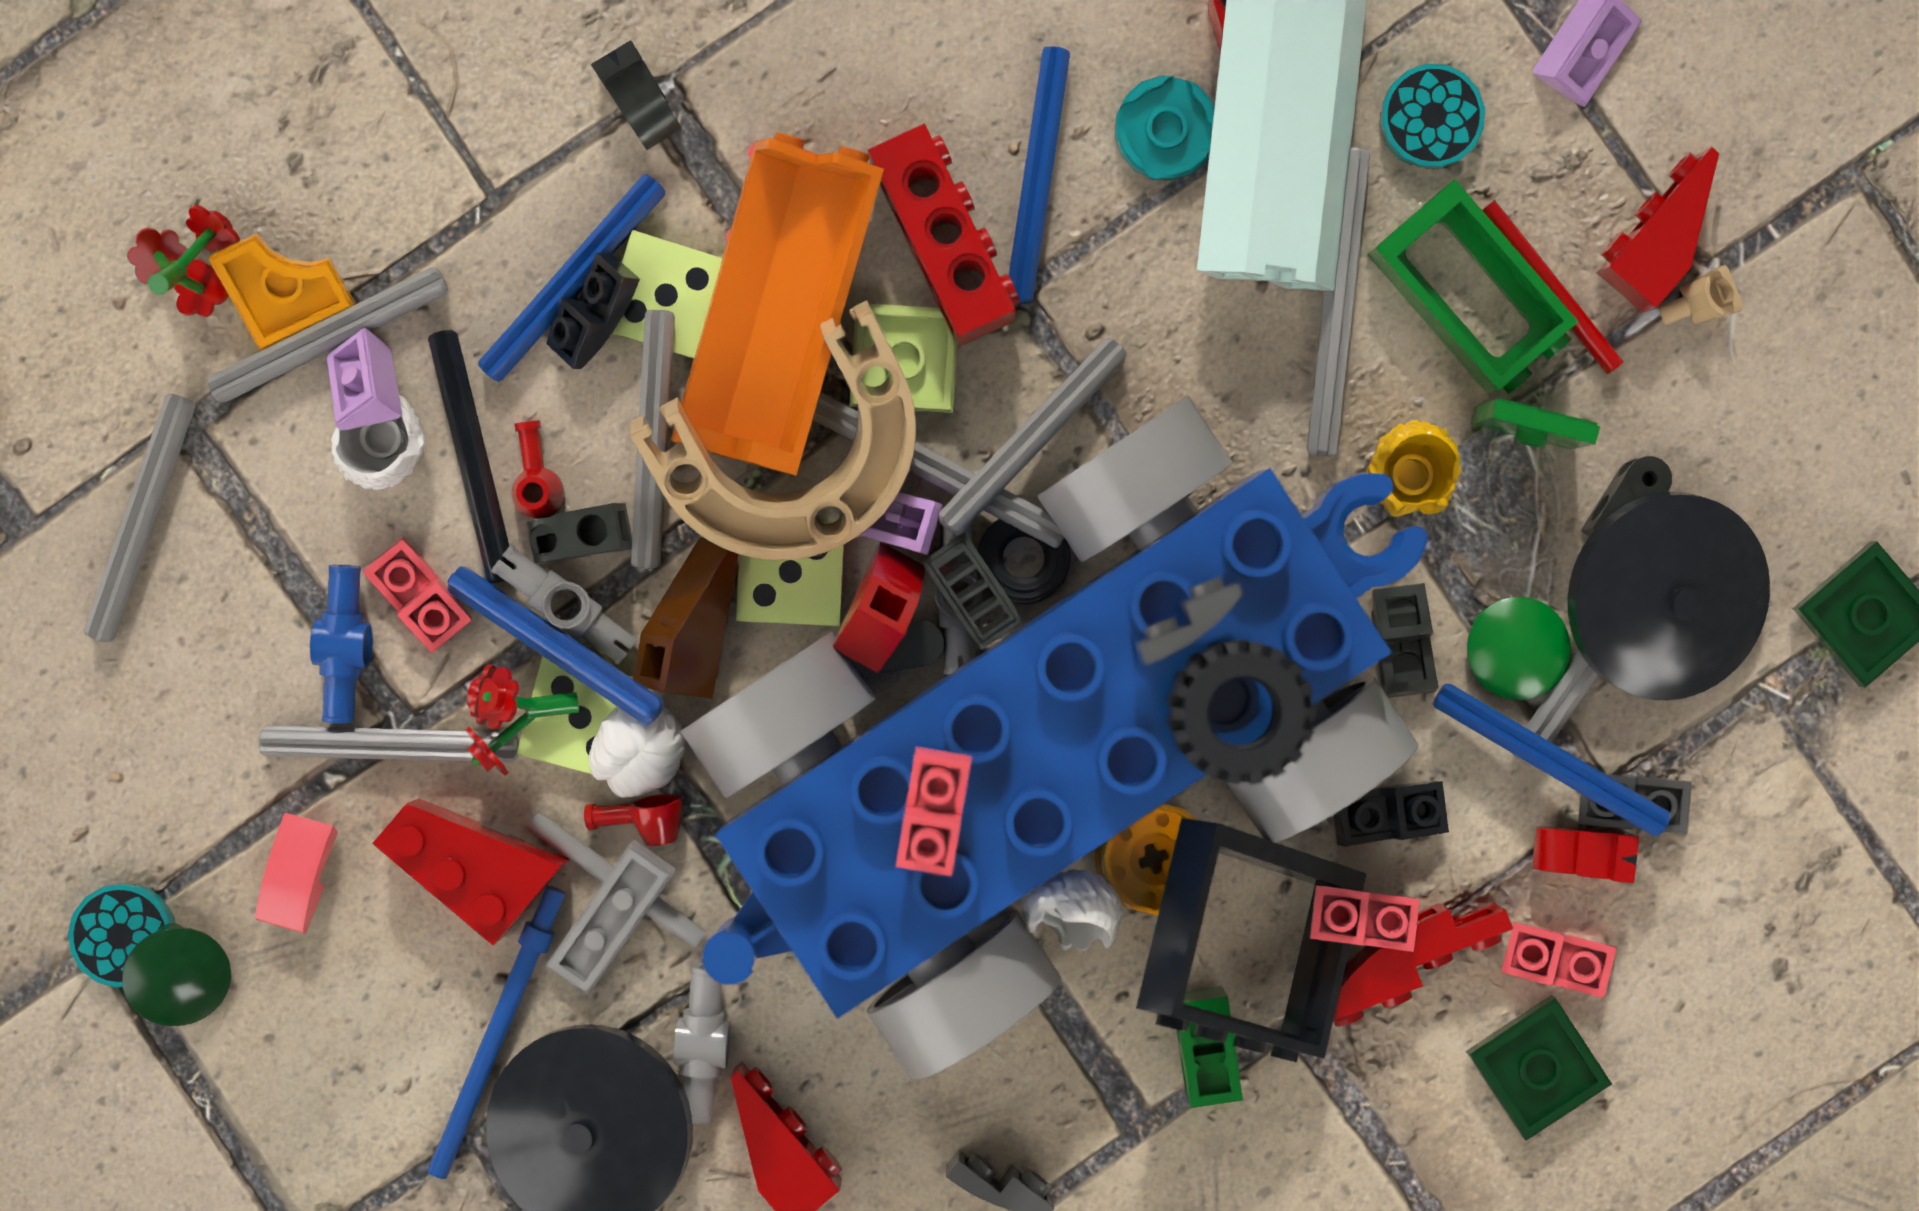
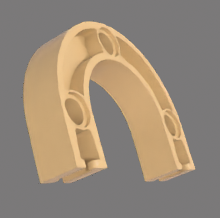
[630,300,916,560]

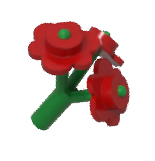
[127,205,240,317]
[465,664,579,776]

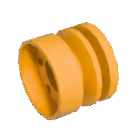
[1094,804,1198,916]

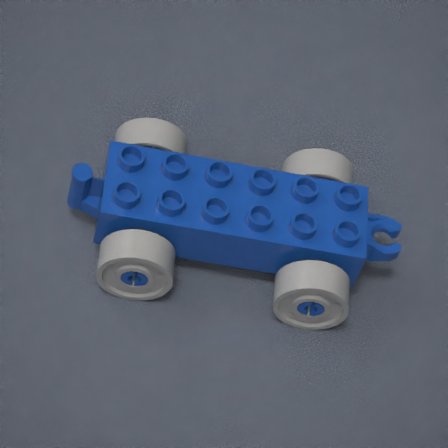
[681,396,1428,1080]

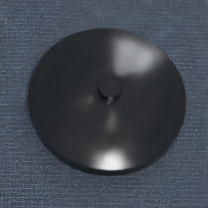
[1567,492,1770,701]
[486,1024,693,1211]

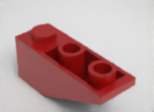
[1596,147,1720,313]
[832,542,925,674]
[730,1061,842,1211]

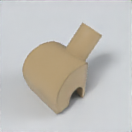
[1658,265,1743,326]

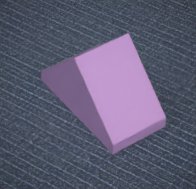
[860,492,943,556]

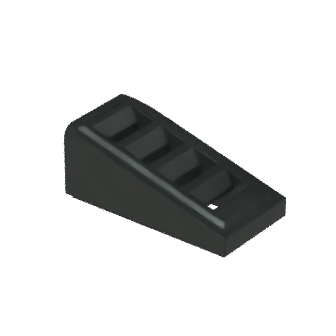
[921,533,1024,650]

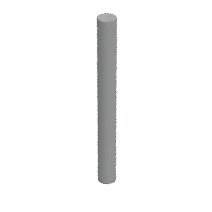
[526,811,706,949]

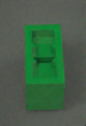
[1176,986,1243,1108]

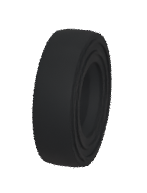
[978,518,1071,604]

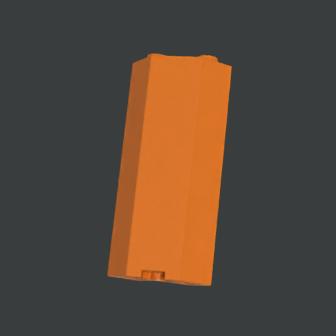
[670,132,884,476]

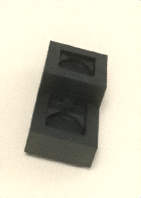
[1372,583,1439,698]

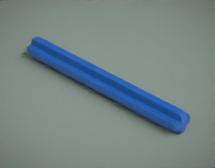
[1009,46,1070,304]
[478,174,666,382]
[447,566,663,725]
[1433,684,1671,836]

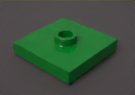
[1471,398,1600,450]

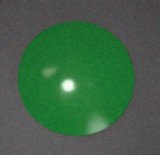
[1467,597,1571,700]

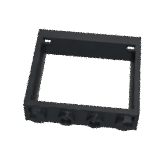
[1136,818,1367,1063]

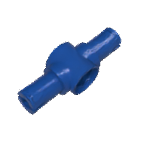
[310,564,373,724]

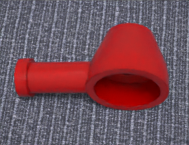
[512,420,565,519]
[584,794,683,846]

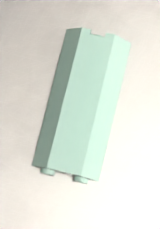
[1197,0,1367,291]

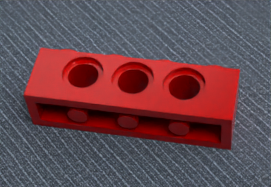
[868,123,1020,348]

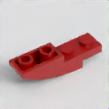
[1333,903,1513,1027]

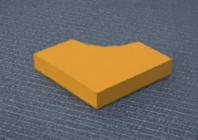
[208,233,355,351]

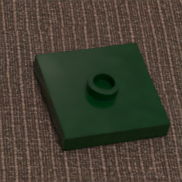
[1792,541,1919,688]
[1465,995,1612,1141]

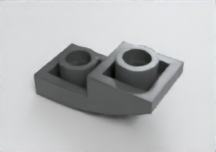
[1134,577,1242,665]
[1578,773,1692,834]
[946,1150,1055,1211]

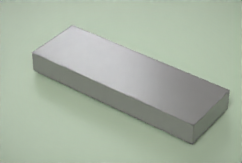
[546,840,677,995]

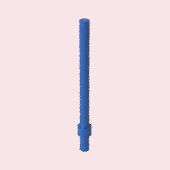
[427,885,566,1179]

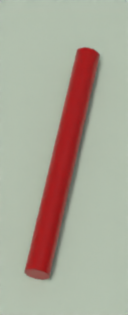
[1482,200,1624,374]

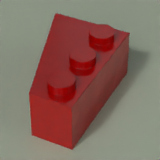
[372,798,570,946]

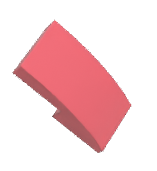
[362,536,472,653]
[896,747,971,876]
[255,813,338,934]
[1310,885,1420,952]
[1501,921,1617,998]

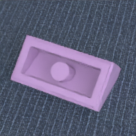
[1533,0,1642,107]
[326,328,402,431]

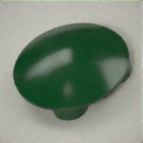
[122,923,231,1026]

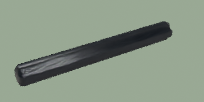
[428,330,515,583]

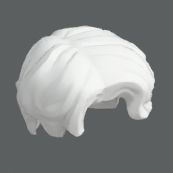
[331,395,426,490]
[588,706,685,798]
[1023,869,1124,951]

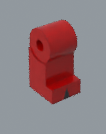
[1532,826,1639,883]

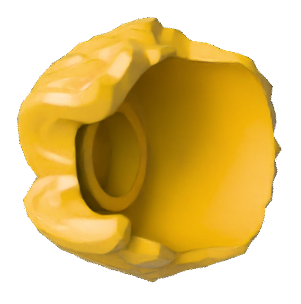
[1367,420,1462,517]

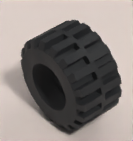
[1167,640,1316,785]

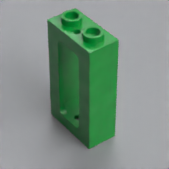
[1367,179,1578,394]

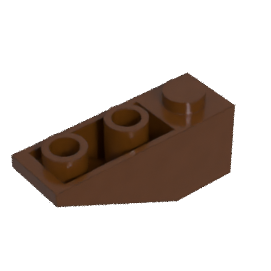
[633,537,739,699]

